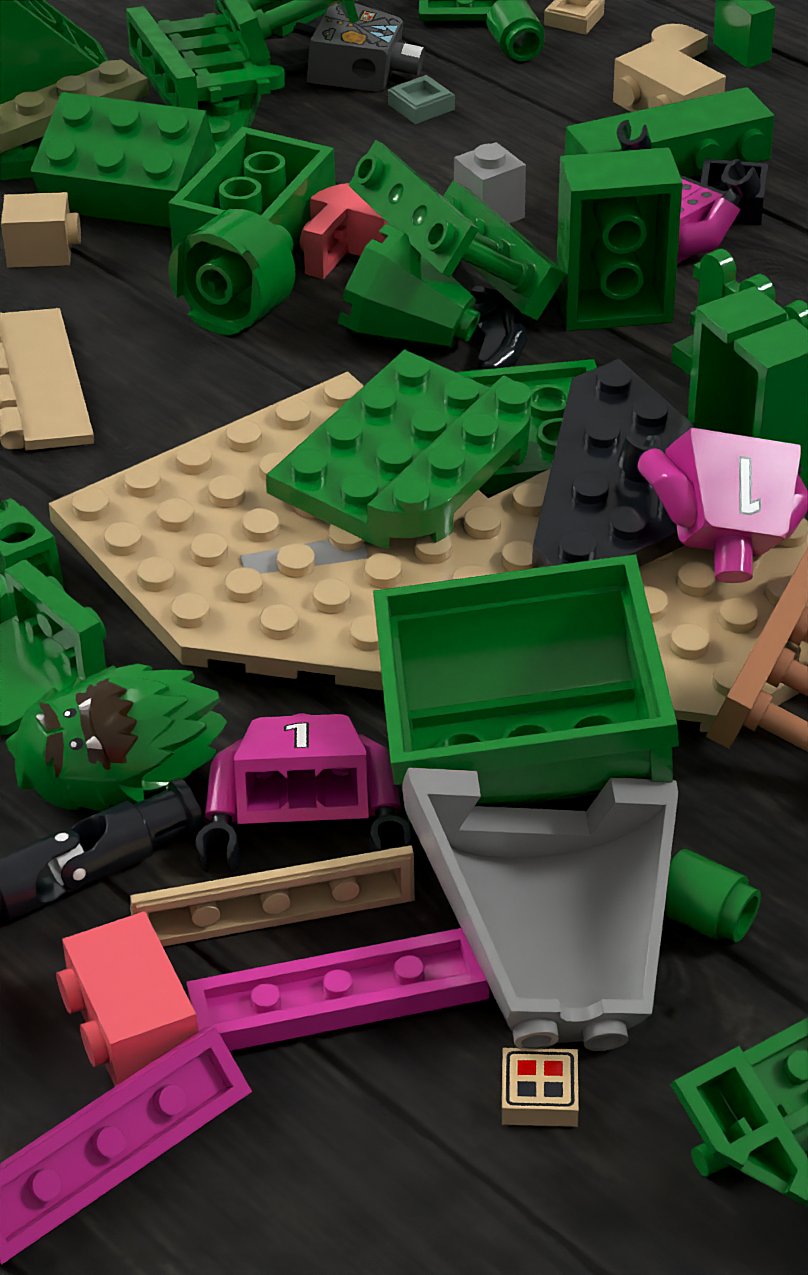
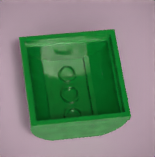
[373,554,679,825]

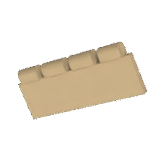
[0,308,94,450]

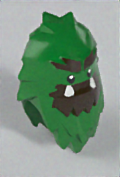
[6,664,227,812]

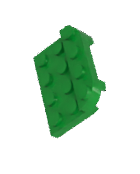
[266,349,531,549]

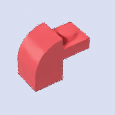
[300,183,391,279]

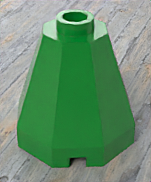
[338,224,480,349]

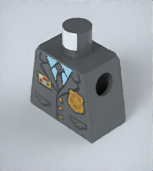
[307,3,425,92]

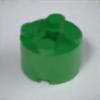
[169,209,295,335]

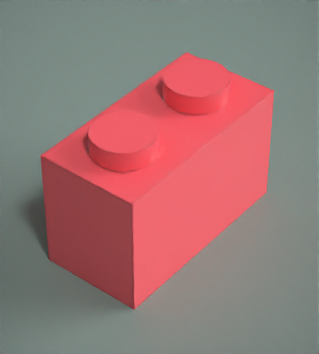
[56,911,198,1086]

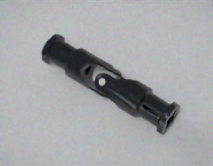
[0,778,204,922]

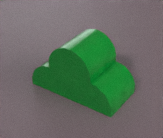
[0,0,109,105]

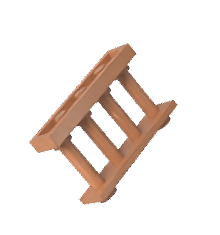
[706,547,808,752]

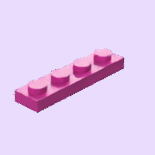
[186,928,489,1051]
[0,1026,252,1264]

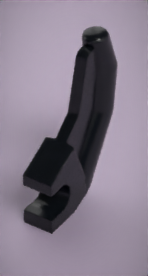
[471,285,528,370]

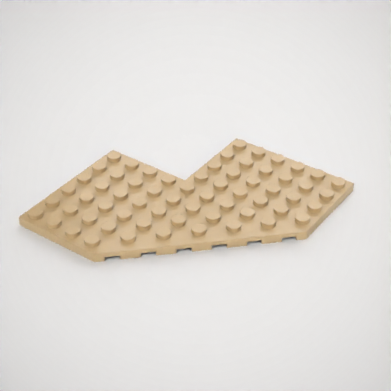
[49,371,808,732]

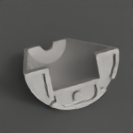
[402,768,678,1051]

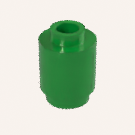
[486,0,545,61]
[664,848,761,942]

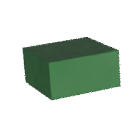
[713,0,776,68]

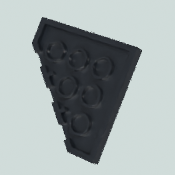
[532,359,698,568]

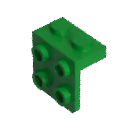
[0,559,106,735]

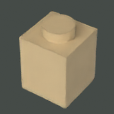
[1,192,81,268]

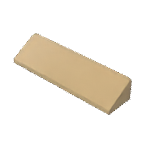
[130,845,415,947]

